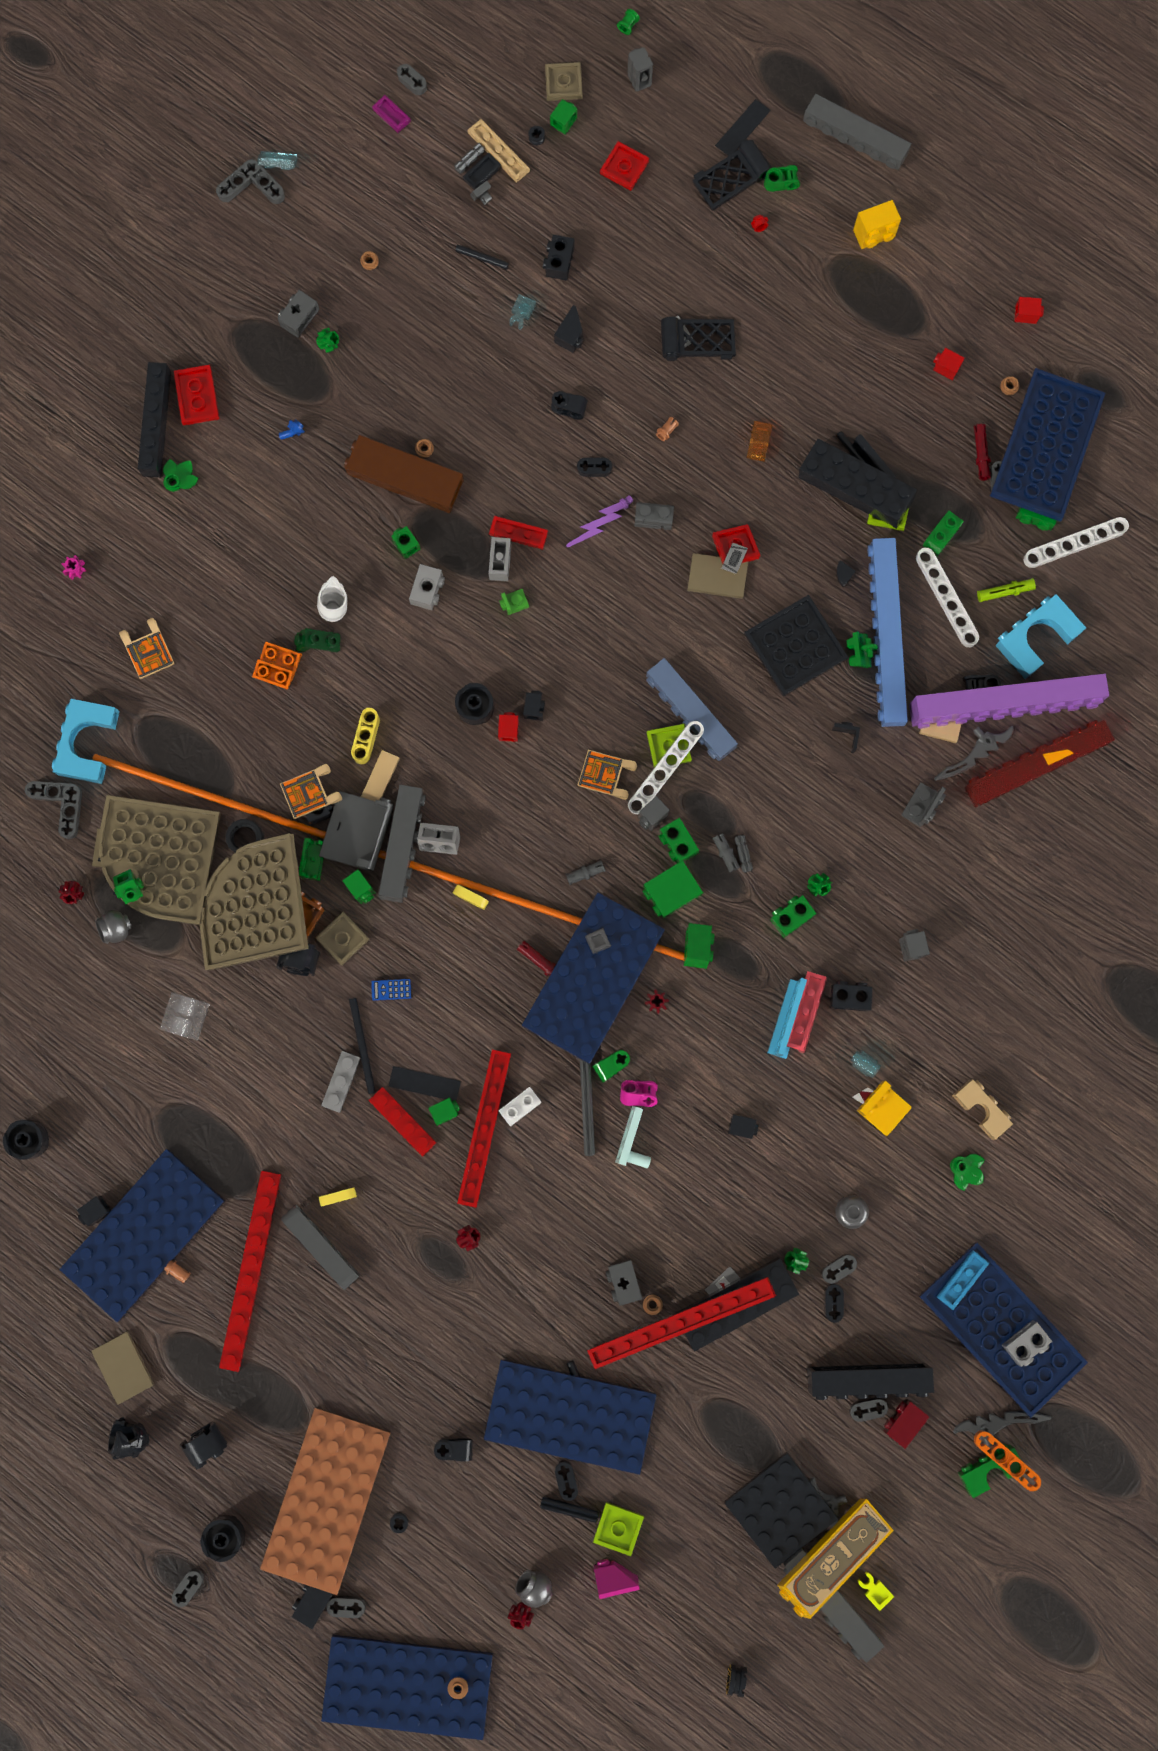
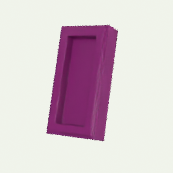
[372,95,411,133]

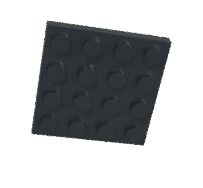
[744,595,848,697]
[724,1452,838,1569]

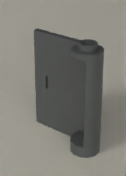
[319,791,394,872]

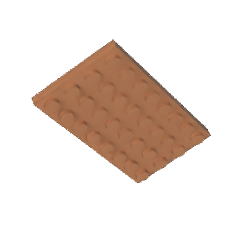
[260,1408,391,1595]

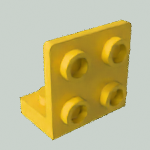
[857,1081,911,1136]

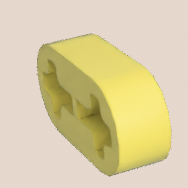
[453,885,489,910]
[319,1187,357,1207]

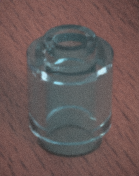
[850,1050,881,1078]

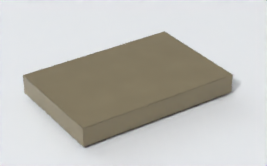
[687,553,748,599]
[91,1331,155,1405]

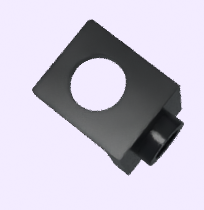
[832,722,860,753]

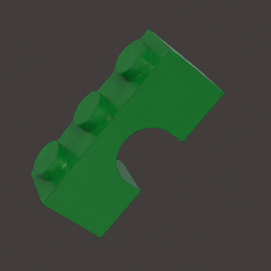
[958,1444,1021,1498]

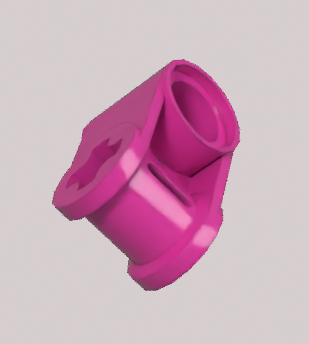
[620,1080,658,1107]

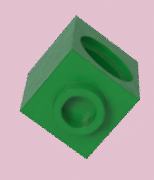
[550,99,577,135]
[391,526,421,560]
[428,1098,460,1126]

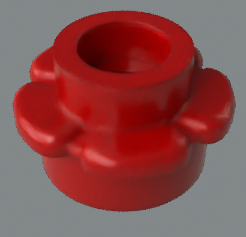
[751,215,768,232]

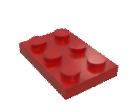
[174,365,220,426]

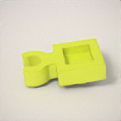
[857,1571,894,1611]

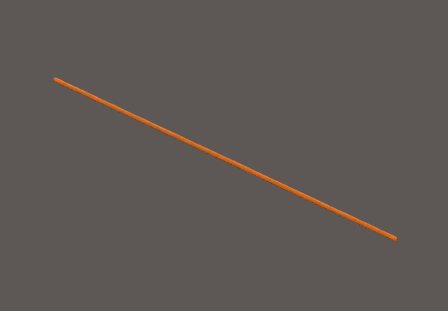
[92,754,684,961]

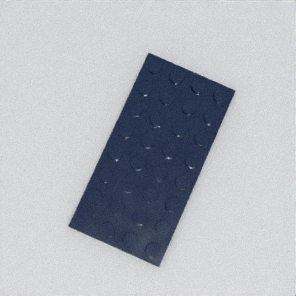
[990,368,1105,522]
[522,893,665,1064]
[59,1149,225,1322]
[919,1242,1088,1418]
[484,1359,657,1475]
[321,1635,493,1740]

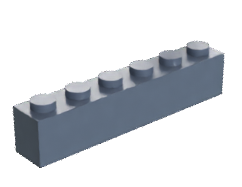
[646,658,738,761]

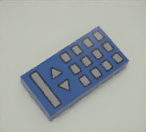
[371,979,411,1001]

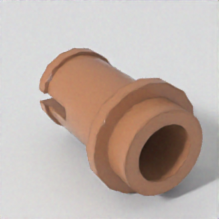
[656,417,679,441]
[164,1260,191,1284]

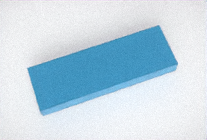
[937,1250,989,1310]

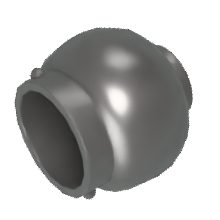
[95,910,131,944]
[835,1195,869,1229]
[515,1570,552,1608]

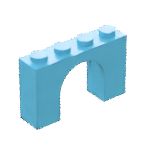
[996,594,1086,679]
[52,699,120,784]

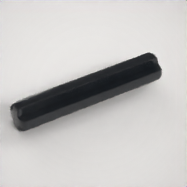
[540,1497,599,1523]

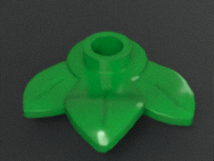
[163,459,199,492]
[950,1154,985,1191]

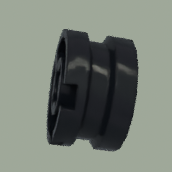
[726,1664,747,1698]

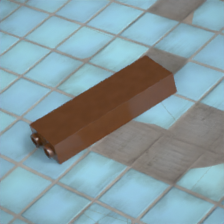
[344,435,464,513]

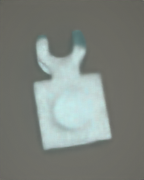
[509,294,536,330]

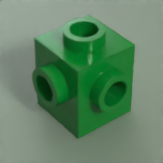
[113,869,144,904]

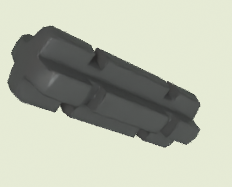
[454,143,484,174]
[735,835,753,873]

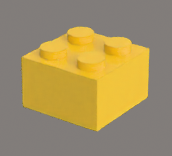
[853,200,901,249]

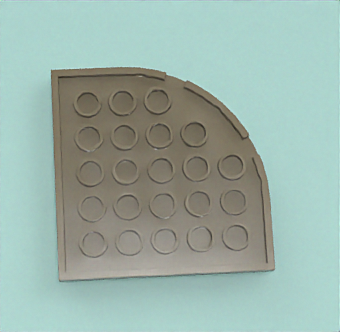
[98,795,221,925]
[200,833,308,970]

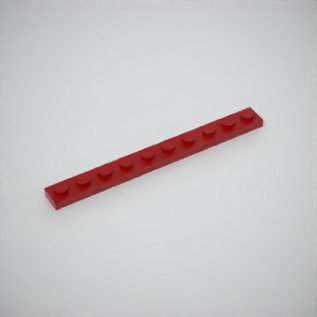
[219,1171,282,1372]
[587,1277,776,1369]

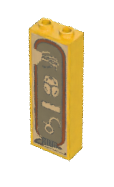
[777,1499,894,1619]

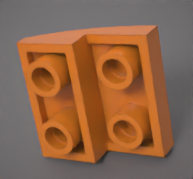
[252,641,302,689]

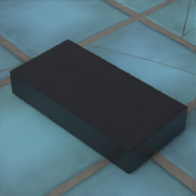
[463,153,501,190]

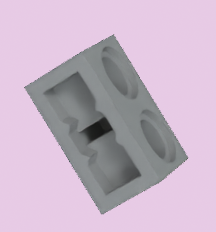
[417,823,460,855]
[1002,1320,1052,1367]

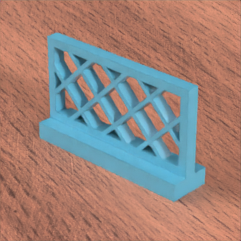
[767,978,807,1059]

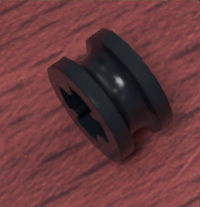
[529,126,545,146]
[390,1513,408,1533]

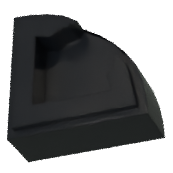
[836,560,855,587]

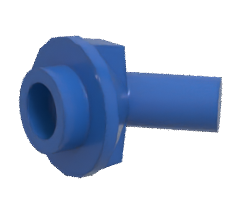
[279,419,305,440]

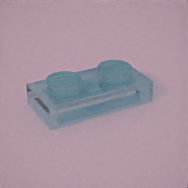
[258,151,298,170]

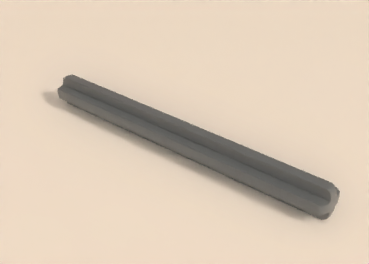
[580,1059,595,1156]

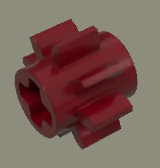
[58,881,84,904]
[645,990,669,1014]
[456,1225,481,1252]
[507,1602,534,1629]

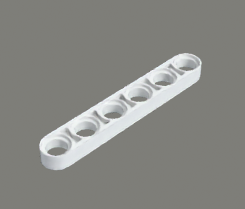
[1023,517,1129,568]
[916,548,979,648]
[628,721,704,814]

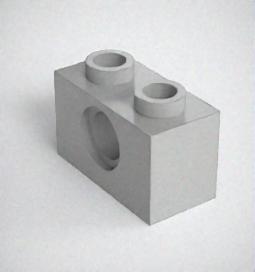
[488,537,511,581]
[409,564,445,610]

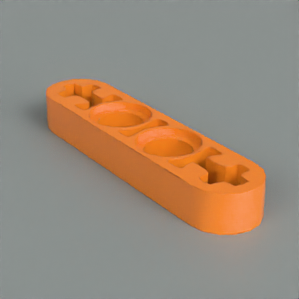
[974,1430,1041,1491]

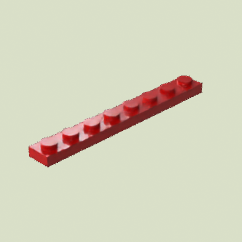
[457,1049,511,1208]

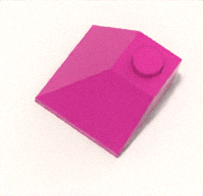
[594,1559,640,1599]

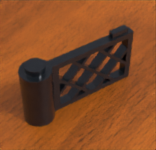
[692,139,772,211]
[661,317,736,361]

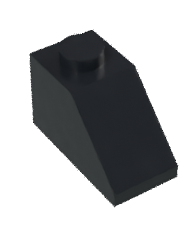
[554,305,584,353]

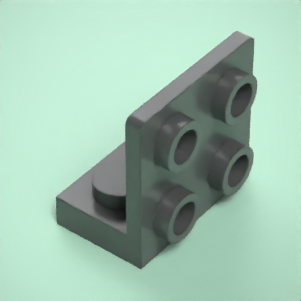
[901,782,946,827]

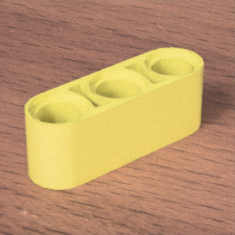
[351,708,380,764]

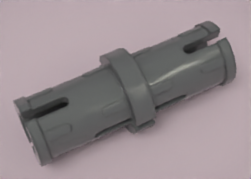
[712,833,740,873]
[565,860,605,885]

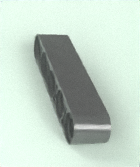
[281,1204,360,1290]

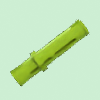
[977,578,1036,602]

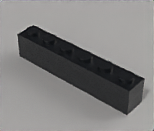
[138,362,171,478]

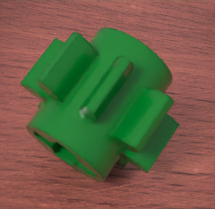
[316,328,339,353]
[807,873,832,897]
[784,1248,809,1274]

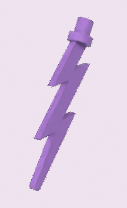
[566,495,633,547]

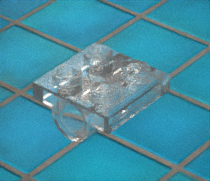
[159,992,210,1041]

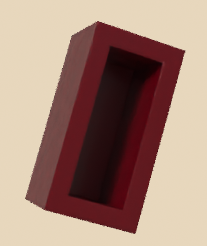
[883,1399,929,1449]

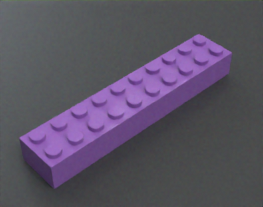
[909,674,1109,729]

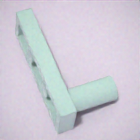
[615,1106,651,1168]

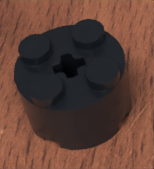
[455,683,494,725]
[276,944,320,976]
[3,1120,49,1160]
[180,1422,227,1470]
[200,1515,245,1562]

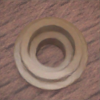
[360,251,379,270]
[1000,377,1019,395]
[415,439,434,458]
[643,1295,663,1315]
[448,1677,468,1699]

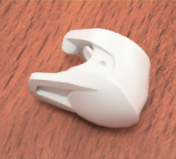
[317,576,348,622]

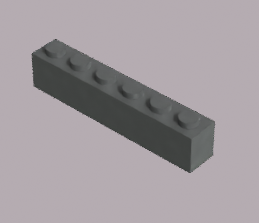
[803,94,912,170]
[379,785,426,903]
[783,1548,885,1663]

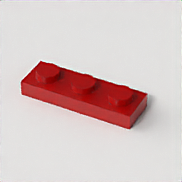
[489,516,548,550]

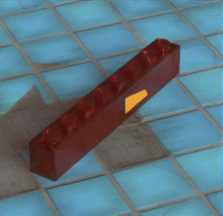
[965,720,1115,808]

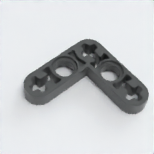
[216,160,285,204]
[25,781,82,840]

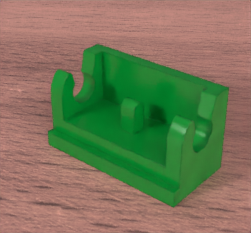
[299,838,324,881]

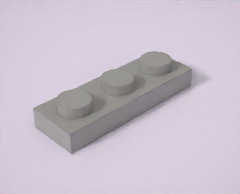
[321,1051,361,1113]

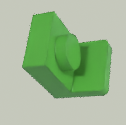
[499,589,529,615]

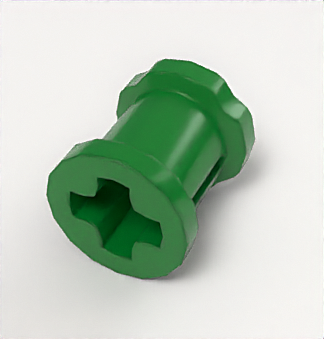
[617,9,640,35]

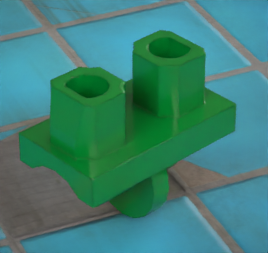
[847,632,878,668]

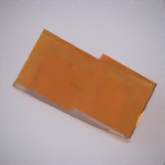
[746,421,772,462]

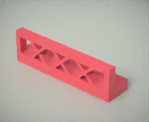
[787,971,827,1053]

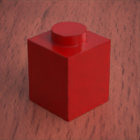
[1014,297,1044,324]
[933,347,965,381]
[498,712,519,742]

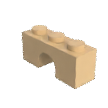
[952,1079,1013,1140]

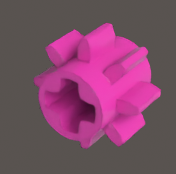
[61,555,86,580]

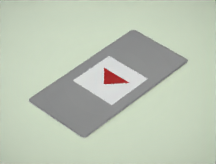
[705,1267,740,1294]

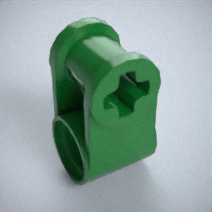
[764,165,800,192]
[592,1050,630,1082]

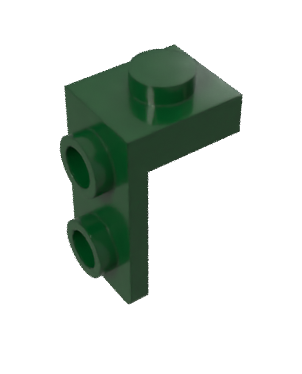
[294,628,340,653]

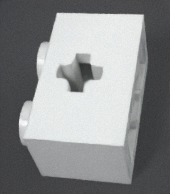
[499,1087,542,1127]

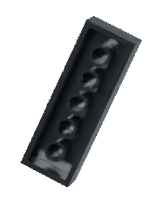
[799,439,917,529]
[674,1257,799,1352]
[807,1363,934,1400]

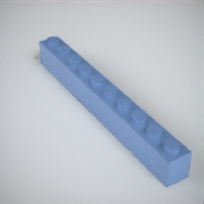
[867,538,907,727]

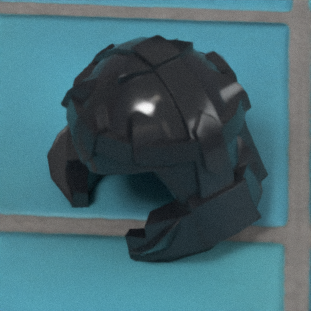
[108,1417,149,1460]

